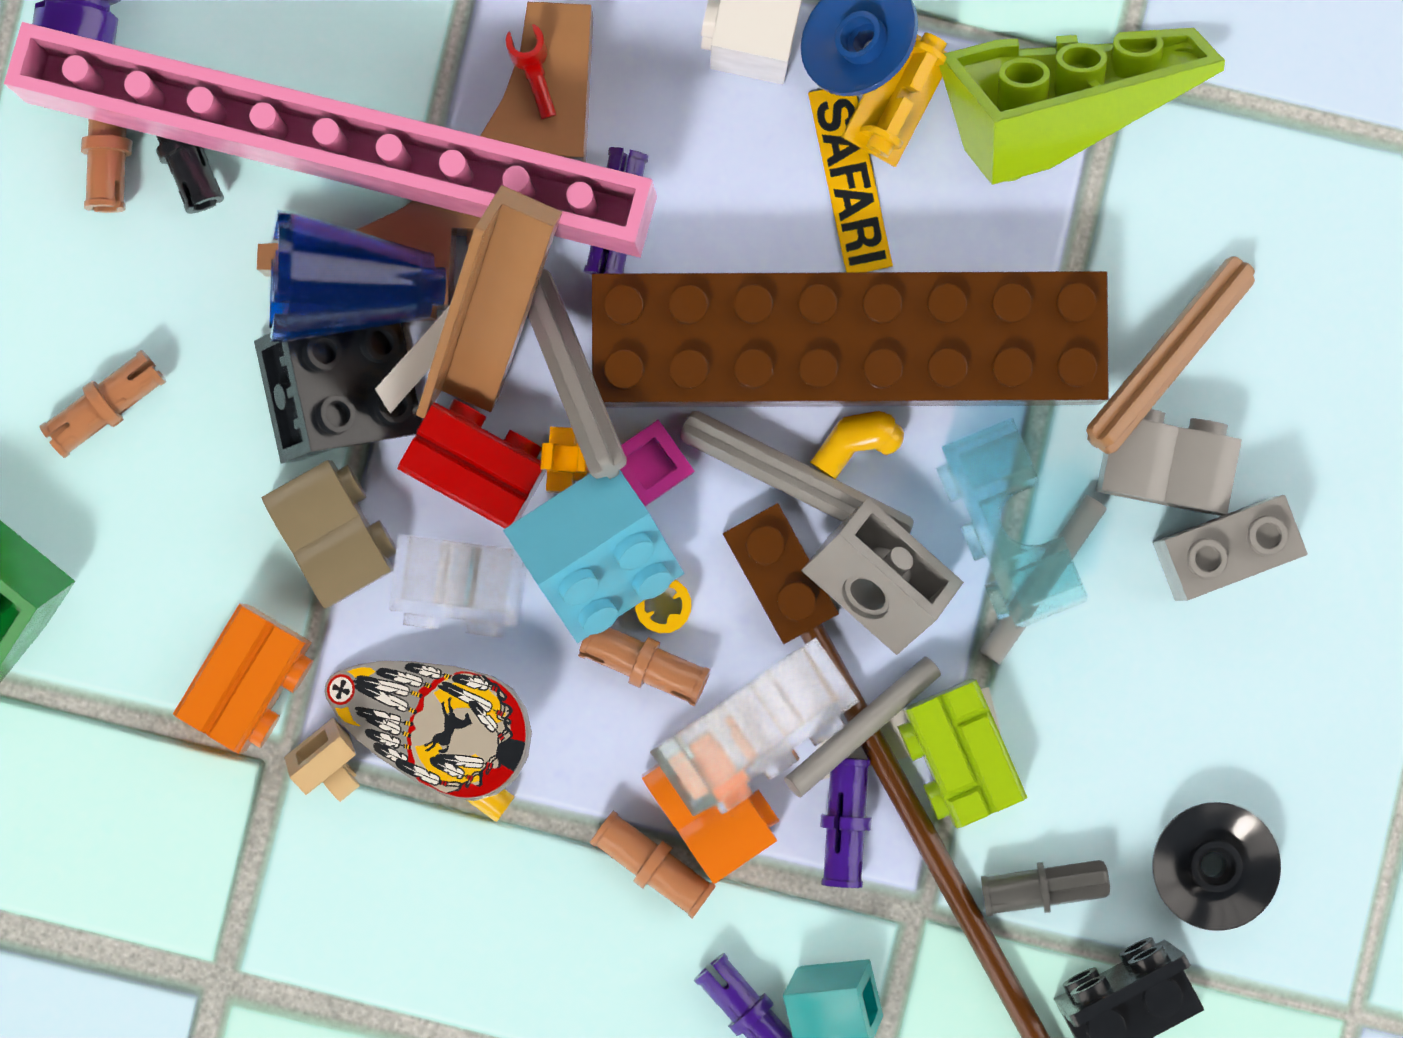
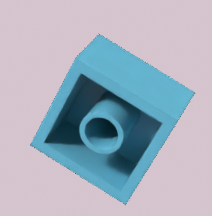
[503,470,685,644]

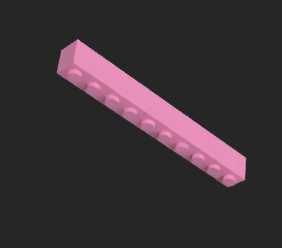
[4,22,657,258]

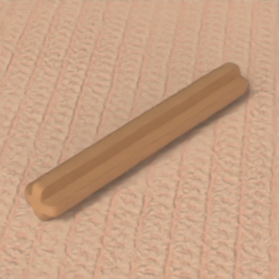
[1086,256,1255,454]

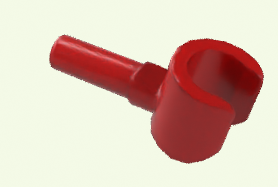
[505,24,556,120]

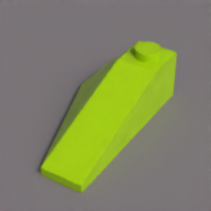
[939,27,1225,185]

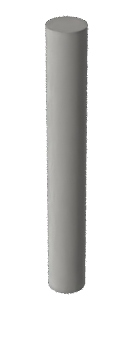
[979,495,1107,665]
[784,656,941,798]

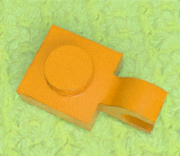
[540,426,590,494]

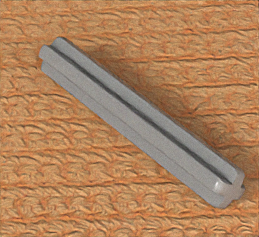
[527,269,627,479]
[680,411,914,534]

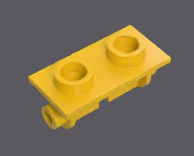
[841,32,947,167]

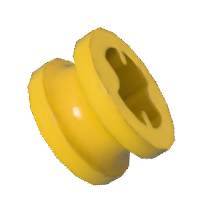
[635,580,691,633]

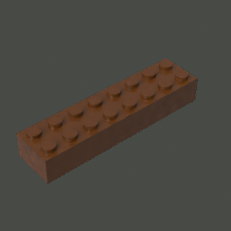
[592,271,1109,408]

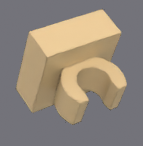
[284,717,360,802]

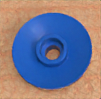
[801,0,918,96]

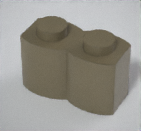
[261,459,398,609]

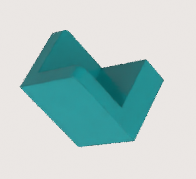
[783,959,883,1038]

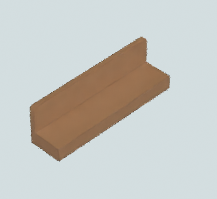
[416,185,562,419]

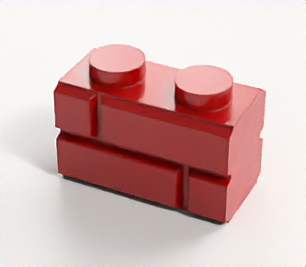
[397,399,547,529]

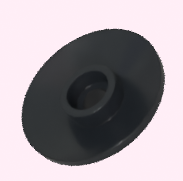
[1152,802,1281,931]

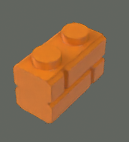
[173,603,313,754]

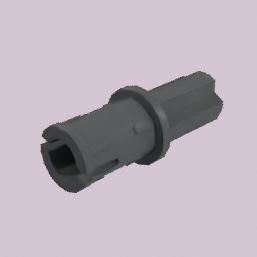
[980,860,1110,916]

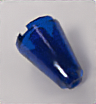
[269,210,446,342]

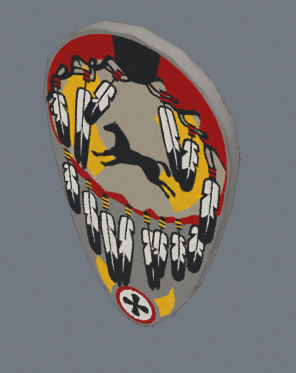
[324,661,532,801]

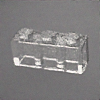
[650,638,859,816]

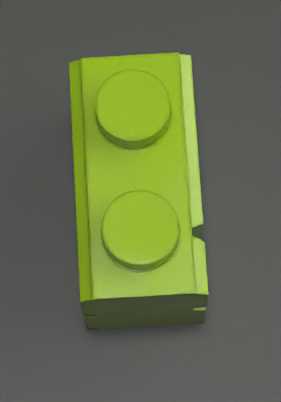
[897,679,1028,829]

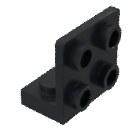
[254,310,422,464]
[1054,937,1205,1038]

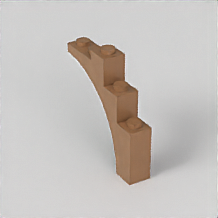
[256,1,594,321]

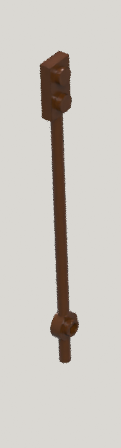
[722,503,1050,1038]

